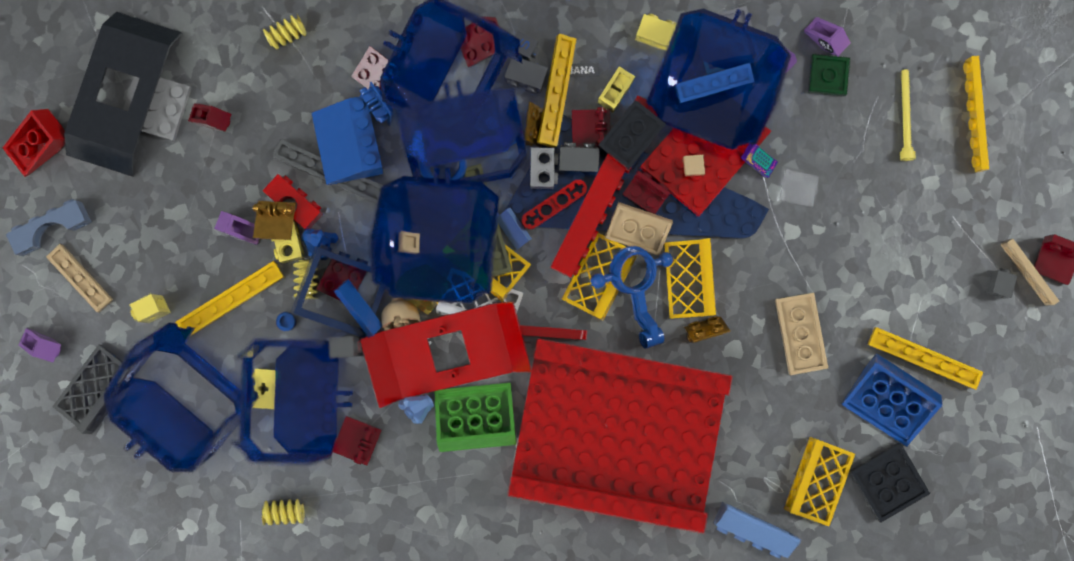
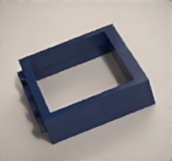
[291,244,390,338]

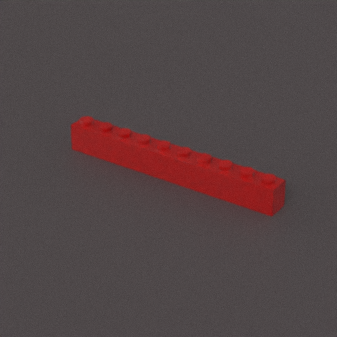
[550,95,659,279]

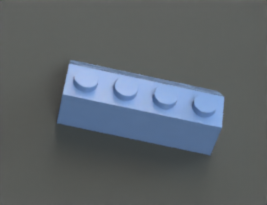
[713,502,801,559]

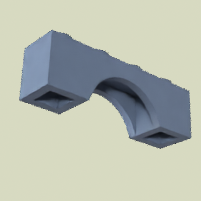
[6,199,92,256]

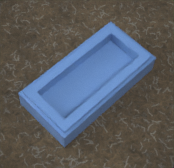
[497,208,532,250]

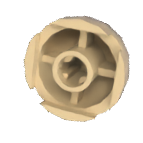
[381,298,420,330]

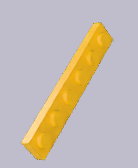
[537,33,576,148]
[963,56,989,172]
[175,261,285,338]
[867,327,983,390]

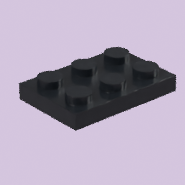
[598,100,666,170]

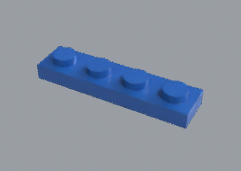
[675,63,755,103]

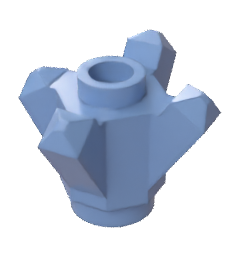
[398,394,434,424]

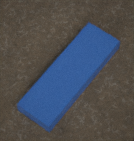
[334,279,382,338]

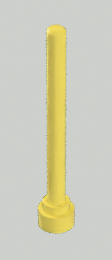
[900,69,916,161]

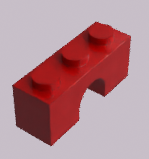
[263,174,323,230]

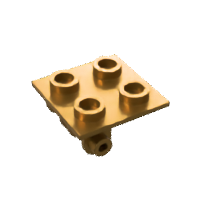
[524,102,543,148]
[253,201,296,240]
[684,316,731,343]

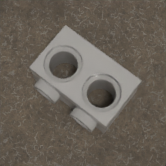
[530,148,558,189]

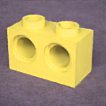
[598,66,635,113]
[271,220,305,263]

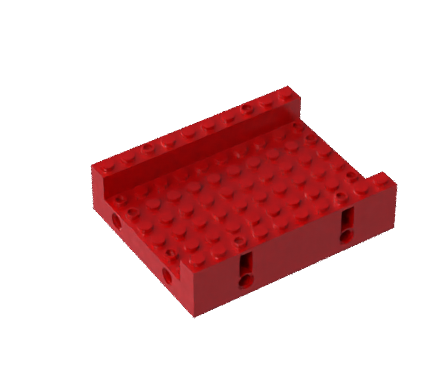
[508,339,732,533]

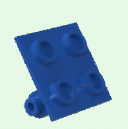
[360,82,393,126]

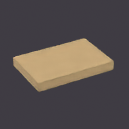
[605,202,673,256]

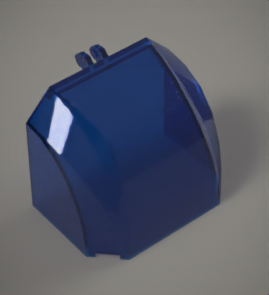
[646,8,791,150]
[369,167,500,304]

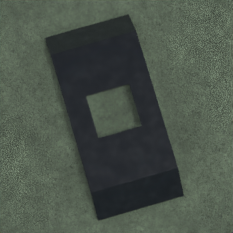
[65,11,183,177]

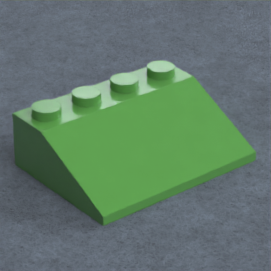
[434,383,517,452]

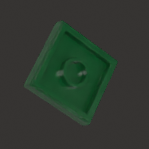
[808,54,850,96]

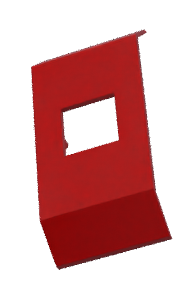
[360,301,532,409]

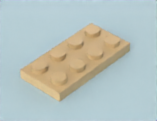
[775,293,828,375]

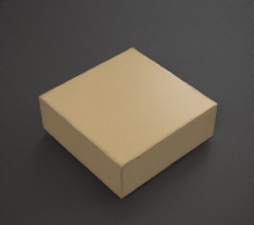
[683,155,705,176]
[398,231,420,254]

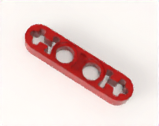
[522,180,587,230]
[520,325,587,340]

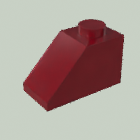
[188,103,232,132]

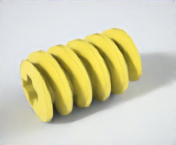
[262,14,306,49]
[293,260,318,299]
[262,499,305,525]

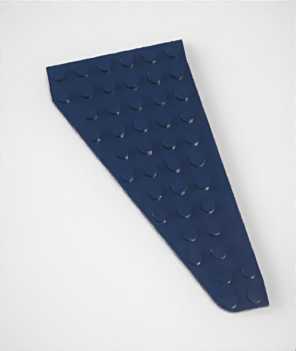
[506,115,769,239]

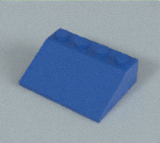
[312,96,383,185]
[842,353,943,447]

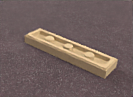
[1001,239,1059,306]
[46,244,113,313]

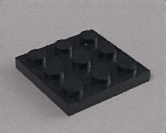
[849,442,931,523]

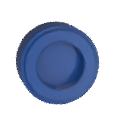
[276,312,296,331]

